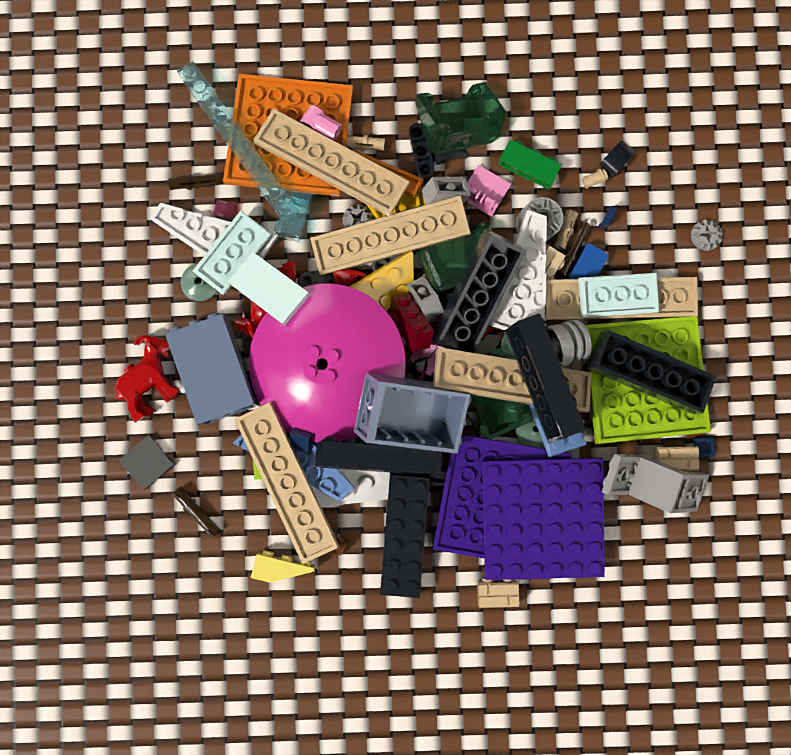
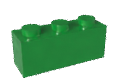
[498,140,562,190]

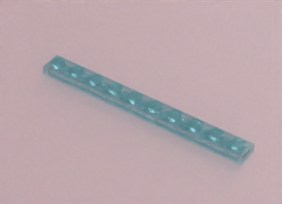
[177,61,300,225]

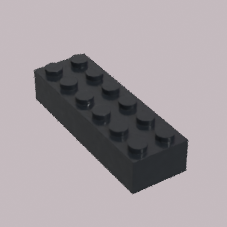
[432,229,526,353]
[505,313,585,444]
[586,330,717,414]
[315,438,442,475]
[380,473,430,598]

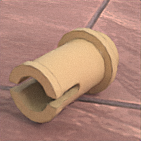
[582,168,608,189]

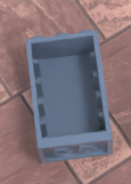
[165,313,259,425]
[354,373,470,453]

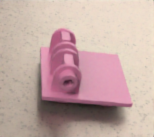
[465,165,511,217]

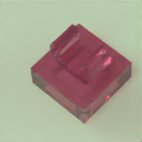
[212,199,237,222]

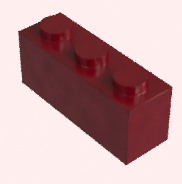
[390,293,434,352]

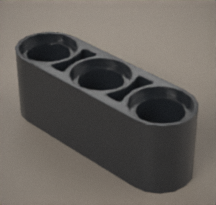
[409,123,434,182]

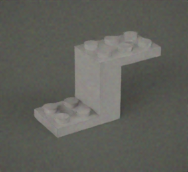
[602,454,709,513]

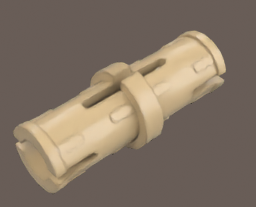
[346,135,385,151]
[554,210,578,250]

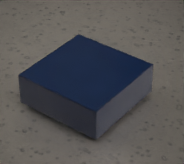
[598,206,617,230]
[290,428,312,453]
[692,437,715,458]

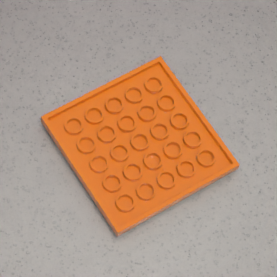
[223,74,353,196]

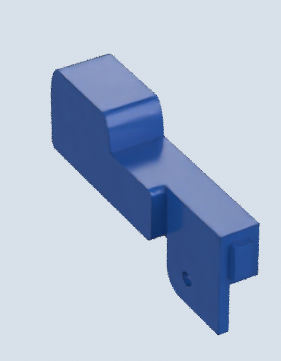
[567,243,608,279]

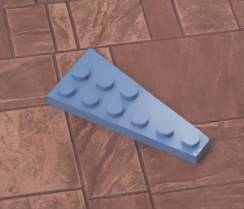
[233,431,355,501]

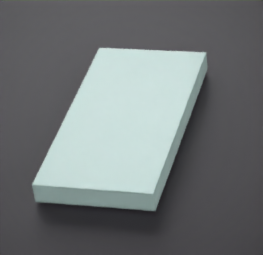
[193,211,272,295]
[228,252,310,326]
[578,273,659,318]

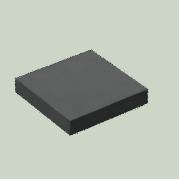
[119,435,175,490]

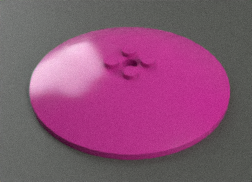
[249,284,406,442]

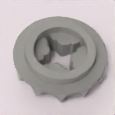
[342,204,373,228]
[691,219,723,251]

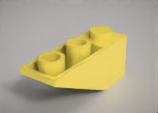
[251,550,316,582]

